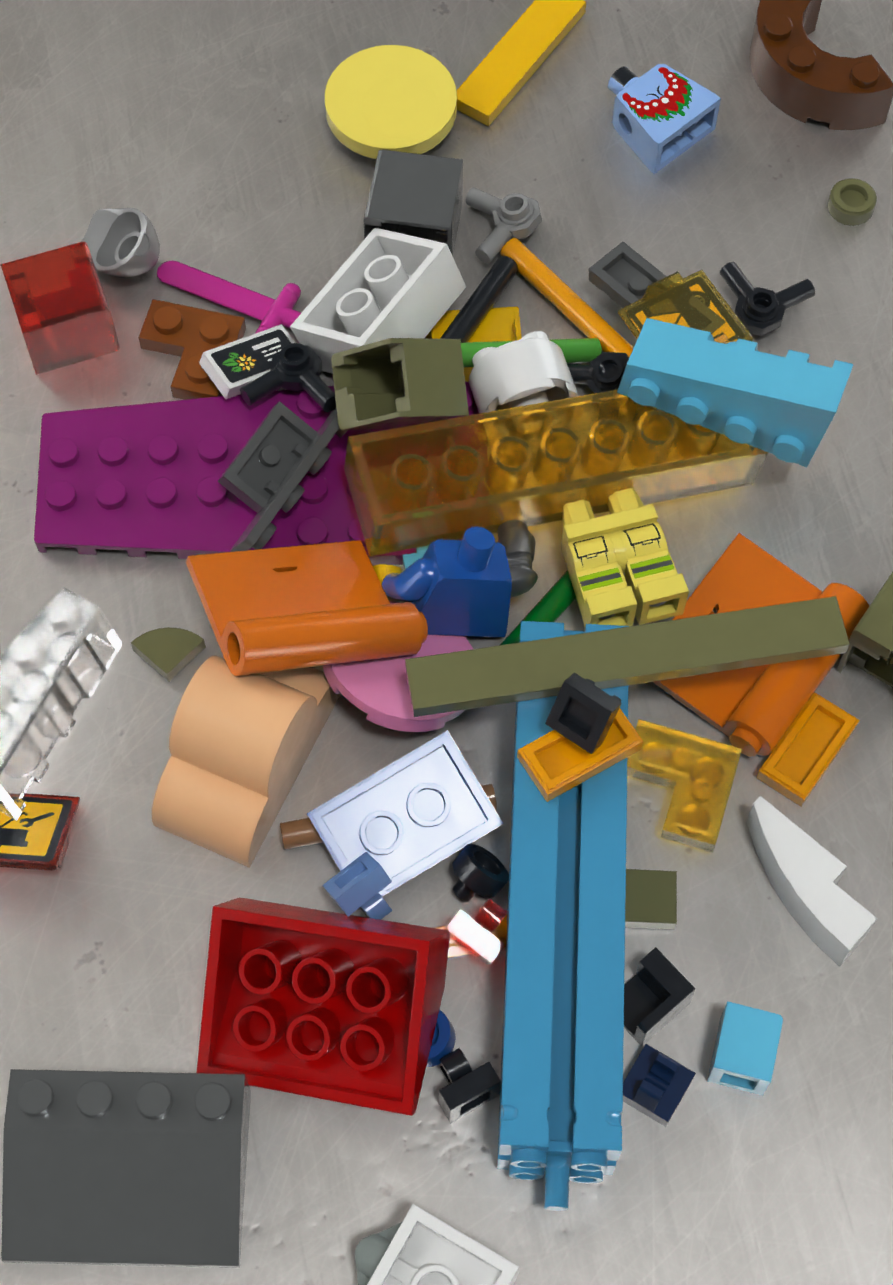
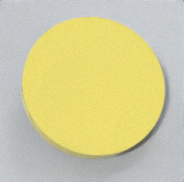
[324,45,457,159]

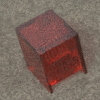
[0,242,120,375]

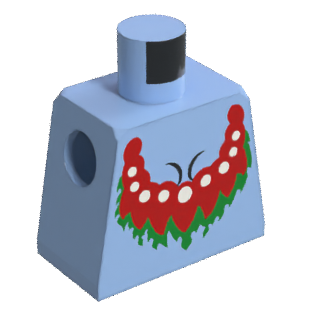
[608,64,721,174]

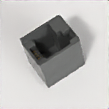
[363,150,463,256]

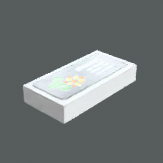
[199,324,295,399]

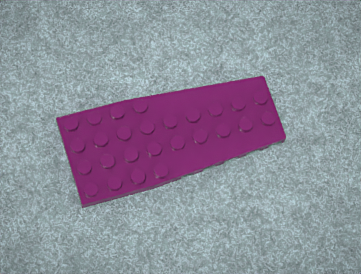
[34,382,490,566]

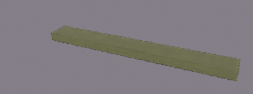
[405,596,850,717]

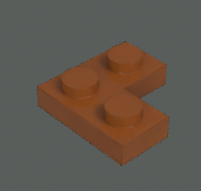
[138,299,246,400]

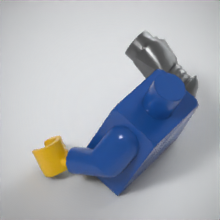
[373,520,538,637]

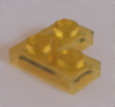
[627,719,742,853]

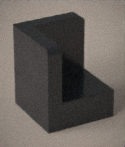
[624,947,696,1046]

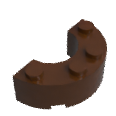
[749,0,893,130]

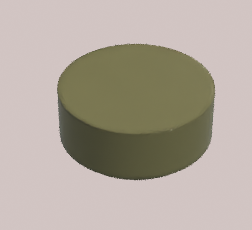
[827,178,877,226]

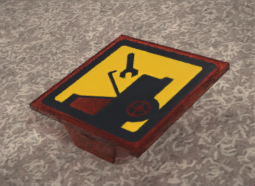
[0,792,80,871]

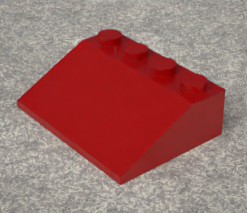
[196,897,450,1116]

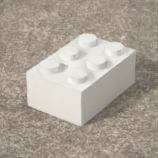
[290,228,466,374]

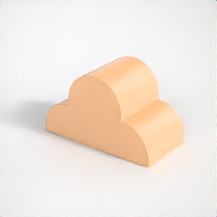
[152,655,341,868]

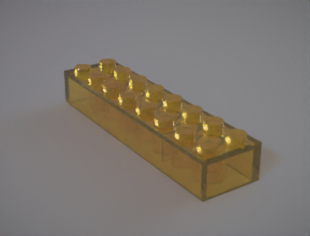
[344,390,768,556]

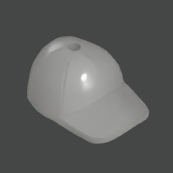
[74,208,160,278]

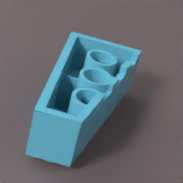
[617,318,853,467]

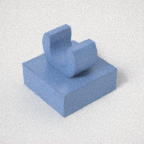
[322,851,393,920]

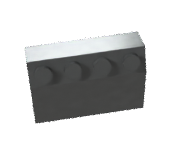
[1,1069,251,1268]

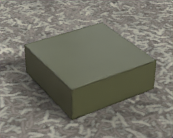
[625,869,677,930]

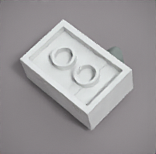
[355,1204,519,1285]

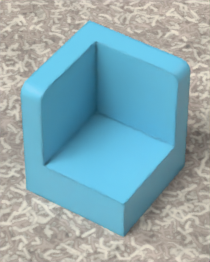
[707,1001,783,1096]

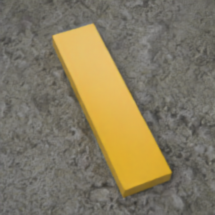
[456,0,586,127]

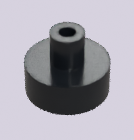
[452,844,509,902]

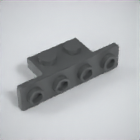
[217,401,348,552]

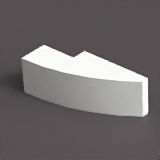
[746,796,878,967]

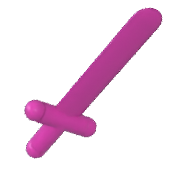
[157,260,301,334]

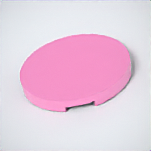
[323,601,473,732]

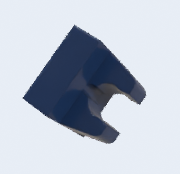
[623,1044,696,1127]

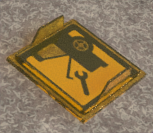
[618,270,754,344]

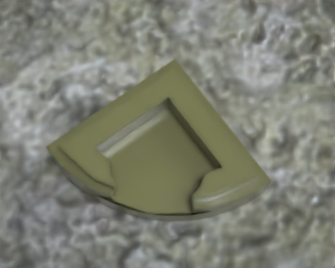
[131,627,206,682]

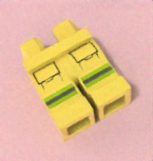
[561,488,689,627]

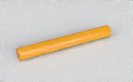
[500,238,634,358]

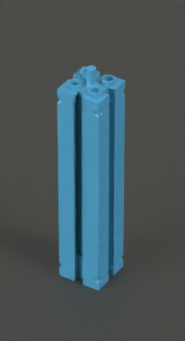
[497,621,629,1211]

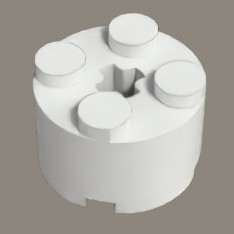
[469,331,581,447]

